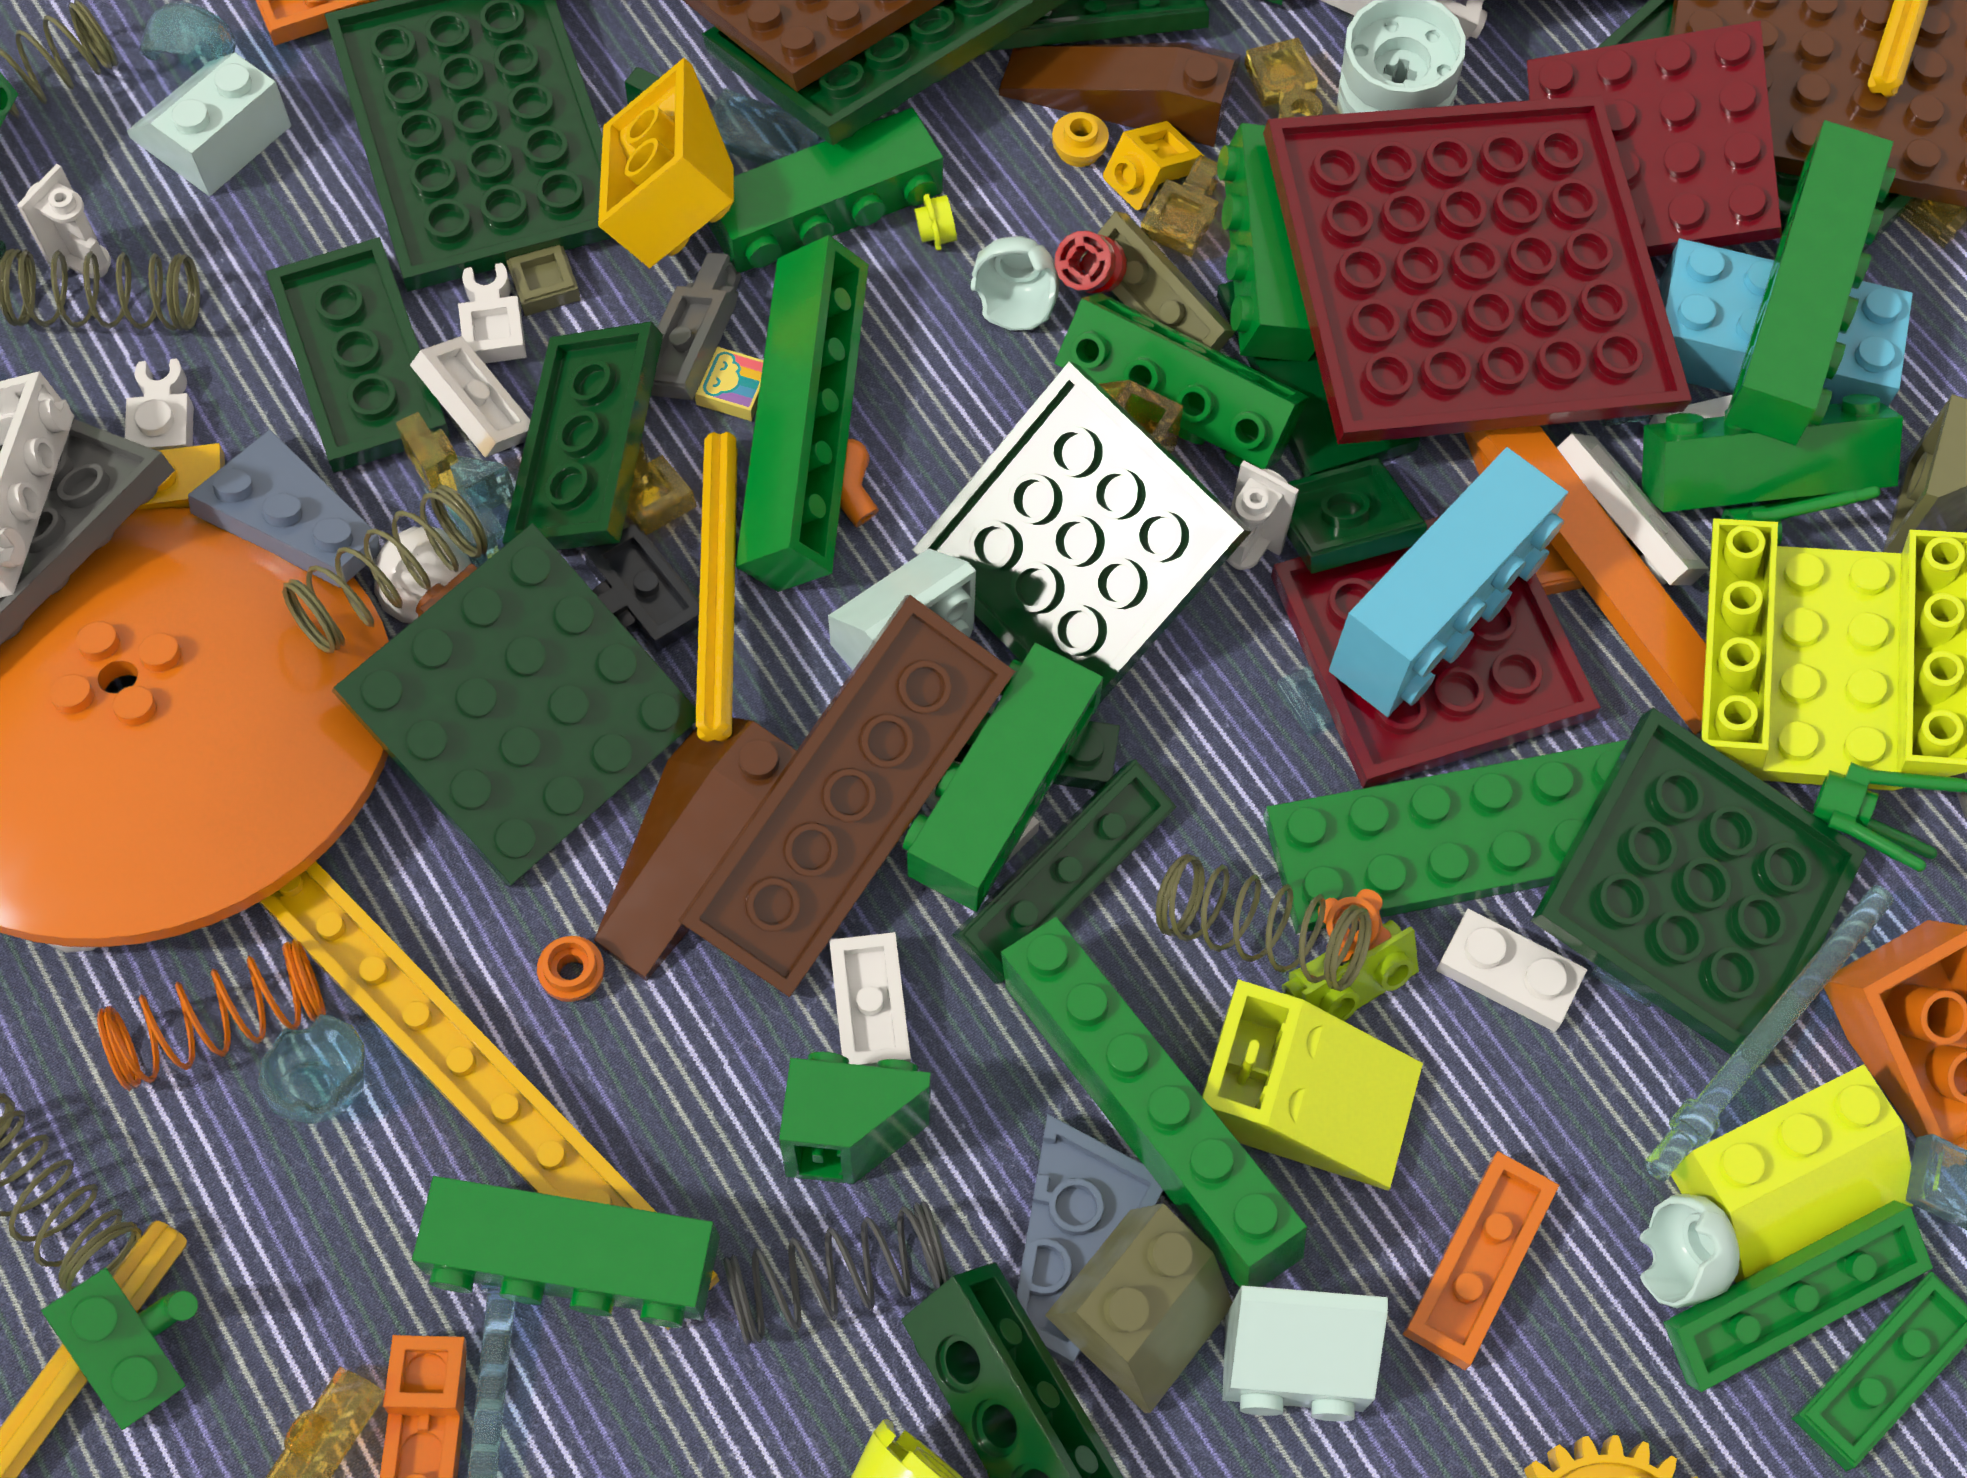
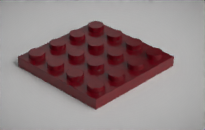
[1527,20,1782,257]
[1271,516,1601,788]

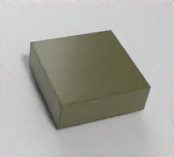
[507,245,581,316]

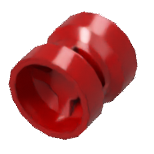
[1055,231,1127,294]

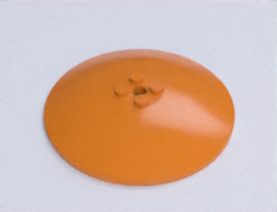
[0,507,389,947]

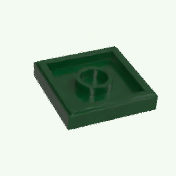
[1287,458,1427,574]

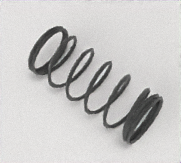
[723,1200,949,1346]

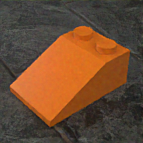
[1820,920,1967,1168]

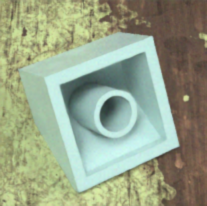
[127,52,291,197]
[1222,1285,1388,1421]

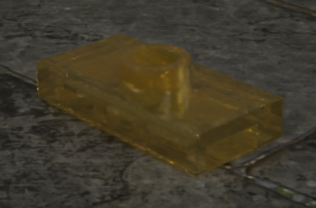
[265,1366,385,1478]

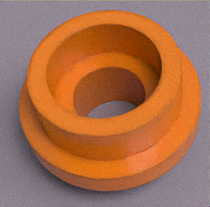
[537,936,605,1002]

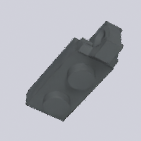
[651,252,741,400]

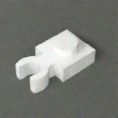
[458,263,527,364]
[125,359,194,450]

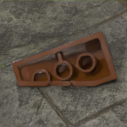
[999,42,1241,147]
[594,717,797,981]

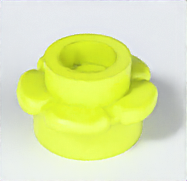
[914,194,957,251]

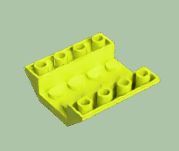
[1701,518,1967,791]

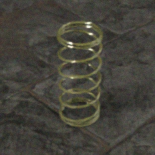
[0,0,118,119]
[0,249,200,331]
[282,485,488,653]
[1155,854,1372,992]
[0,1093,142,1292]

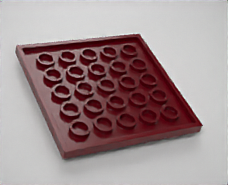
[1263,95,1692,445]

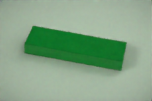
[1791,1271,1967,1472]

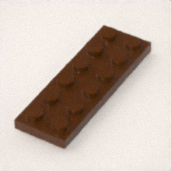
[678,595,1015,997]

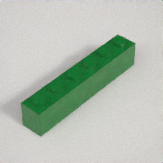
[1724,120,1896,446]
[735,235,869,592]
[1001,917,1307,1288]

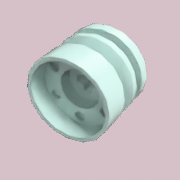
[1337,0,1466,114]

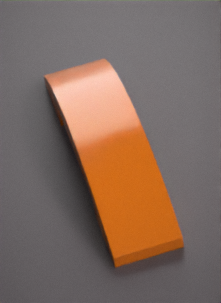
[380,1335,466,1478]

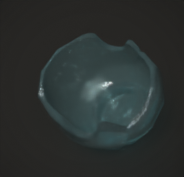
[139,1,236,65]
[258,1014,366,1124]

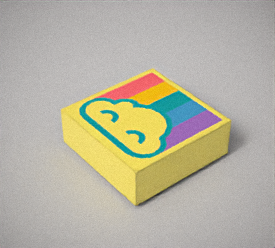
[695,347,763,422]

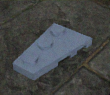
[188,429,380,588]
[1016,1114,1164,1368]

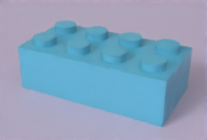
[1659,238,1913,406]
[1329,447,1568,717]

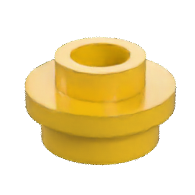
[1052,112,1109,167]

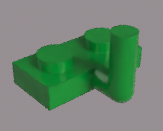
[40,1267,198,1430]

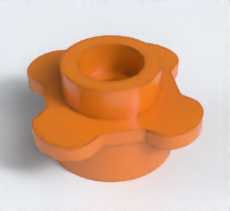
[1318,889,1392,962]

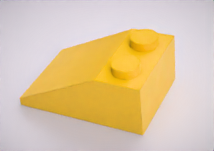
[598,58,734,269]

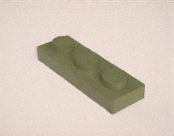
[1082,211,1236,352]

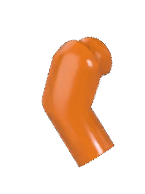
[840,439,879,527]

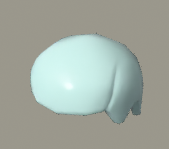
[970,236,1060,331]
[1640,1194,1740,1309]

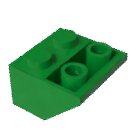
[779,1052,931,1184]

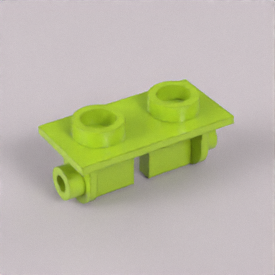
[1282,920,1419,1021]

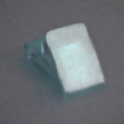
[412,450,514,568]

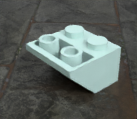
[828,548,976,671]

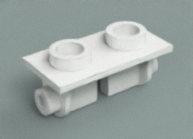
[17,164,111,279]
[1227,461,1299,570]

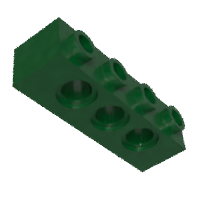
[901,1262,1124,1478]

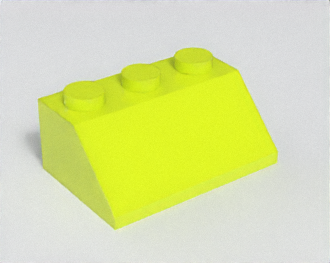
[1669,1064,1918,1283]

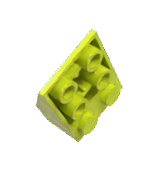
[1202,979,1423,1191]

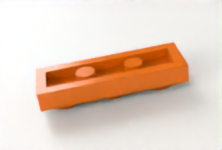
[1402,1151,1559,1370]

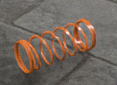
[97,939,326,1091]

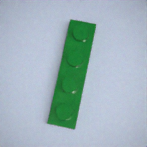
[1663,1200,1933,1392]

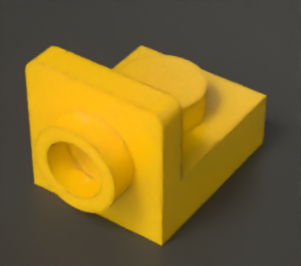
[1103,121,1204,210]

